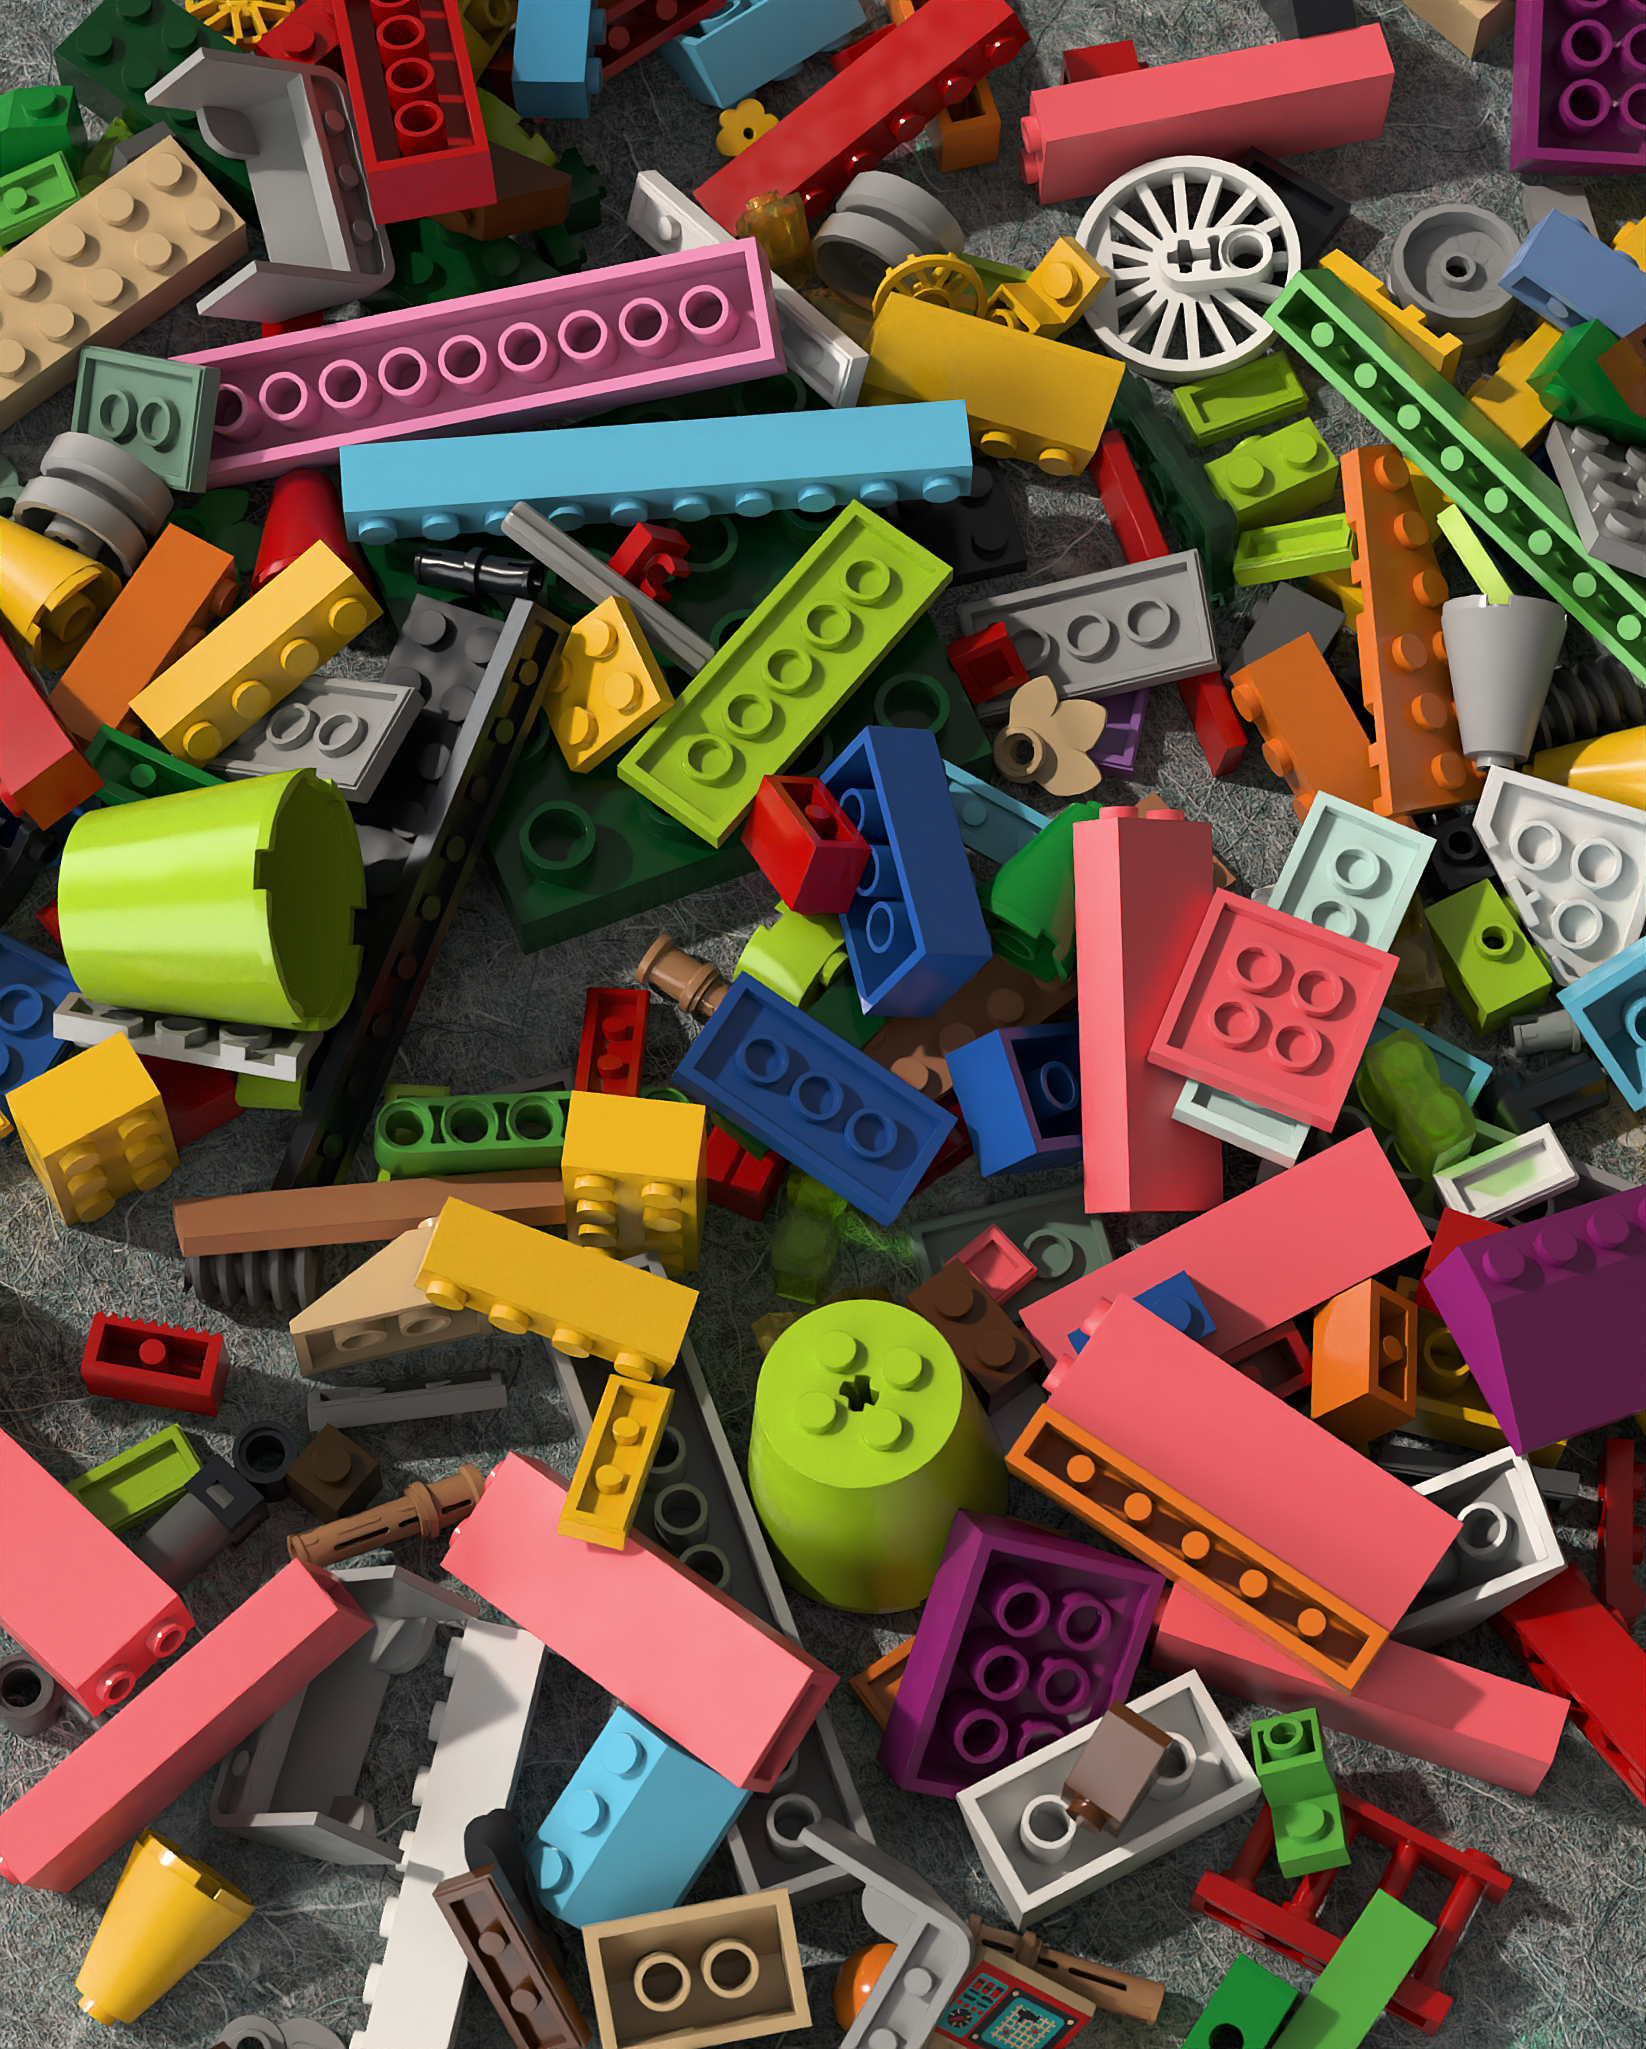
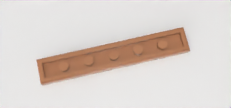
[173,1167,566,1257]

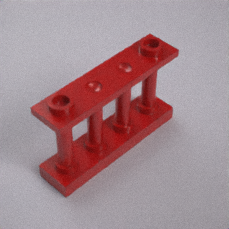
[1189,1777,1513,2037]

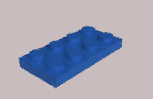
[670,971,958,1228]

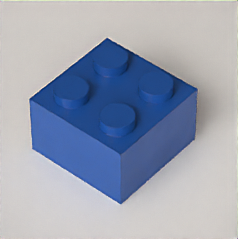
[944,1020,1083,1178]

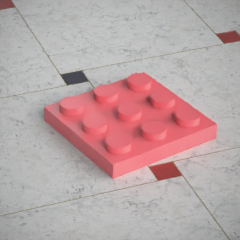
[1147,887,1400,1133]

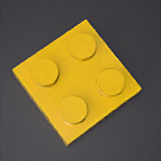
[541,595,676,774]

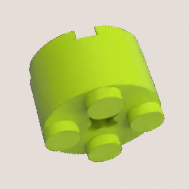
[733,899,851,1013]

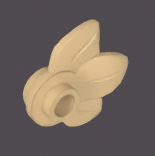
[992,675,1108,796]

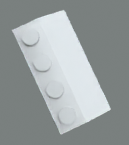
[956,1669,1262,1931]

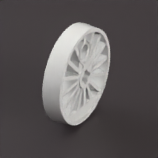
[1075,155,1301,383]

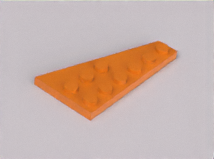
[1340,444,1488,819]

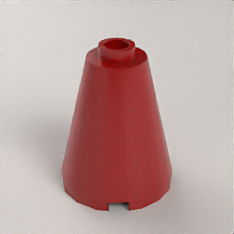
[249,468,375,600]

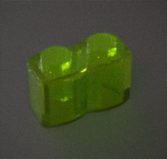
[1356,1028,1477,1183]
[771,1165,852,1305]

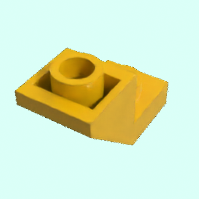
[984,236,1112,340]

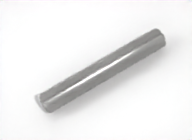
[500,501,716,677]

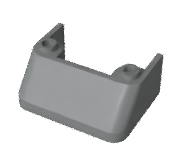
[144,47,395,323]
[209,1565,480,1865]
[697,1817,976,2049]

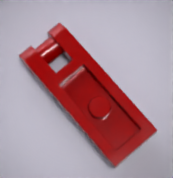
[1596,1438,1646,1630]

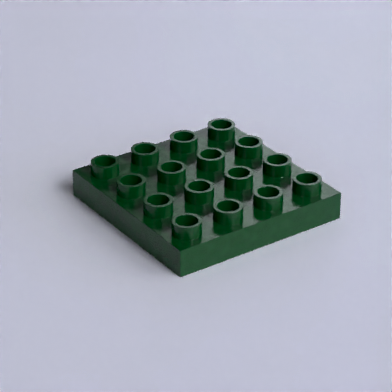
[357,366,993,955]

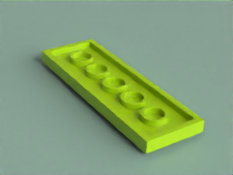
[617,499,954,849]

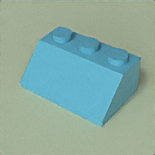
[656,0,868,110]
[1556,936,1646,1112]
[525,1706,754,1931]

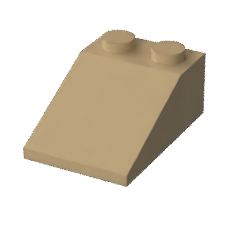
[289,1216,494,1377]

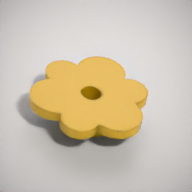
[715,98,779,157]

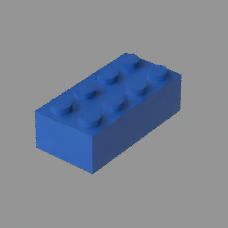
[819,725,993,1018]

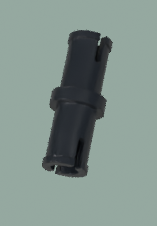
[414,545,545,600]

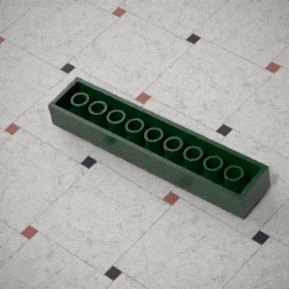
[53,0,564,315]

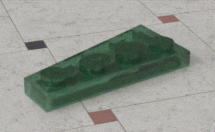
[1108,358,1238,610]

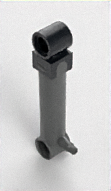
[0,1420,300,1736]

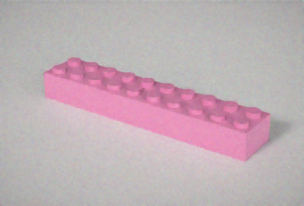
[166,236,788,493]

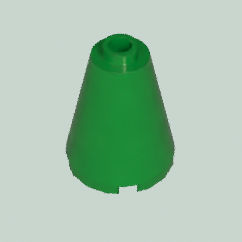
[976,801,1106,983]

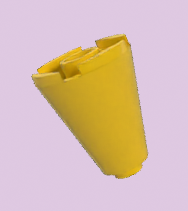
[0,515,122,672]
[1522,725,1646,811]
[75,1827,256,2028]

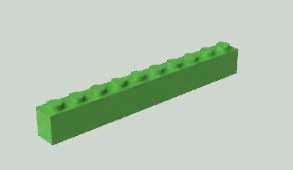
[1262,268,1646,685]

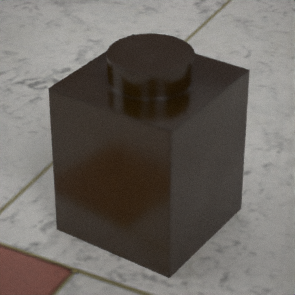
[285,1423,383,1525]

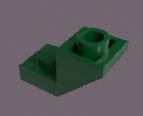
[535,146,607,276]

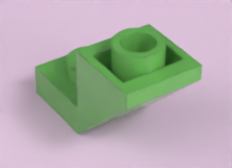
[1250,1707,1352,1879]

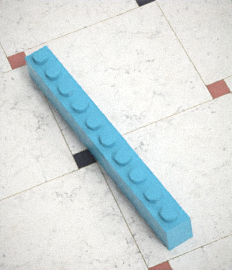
[339,399,973,545]

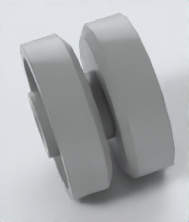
[809,171,964,317]
[1385,204,1521,360]
[12,431,174,583]

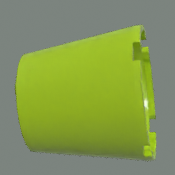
[58,767,367,1031]
[745,1299,1009,1614]

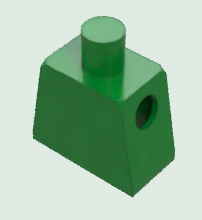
[1180,1953,1299,2049]

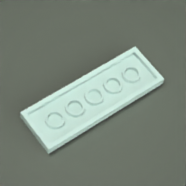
[1171,790,1437,1169]

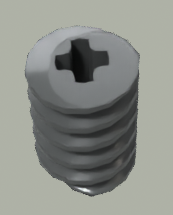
[1528,653,1644,758]
[184,1245,325,1311]

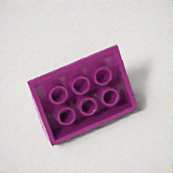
[1509,0,1646,176]
[1423,1184,1646,1457]
[876,1508,1167,1800]

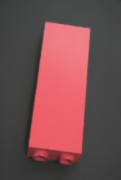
[1018,23,1395,206]
[1073,806,1224,1214]
[1018,1127,1432,1398]
[1042,1292,1464,1635]
[0,1428,196,1718]
[440,1451,841,1794]
[0,1557,375,1893]
[1145,1583,1571,1797]

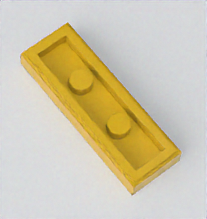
[557,1374,675,1551]

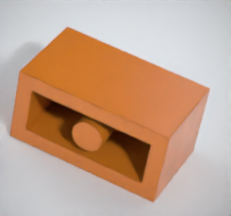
[1311,1278,1418,1446]

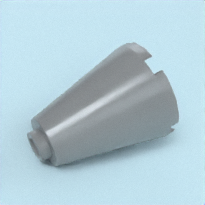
[1441,594,1568,773]

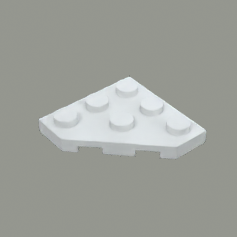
[1472,764,1646,987]

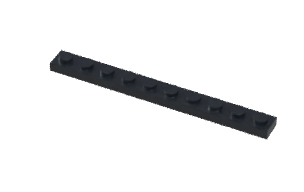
[270,598,572,1191]

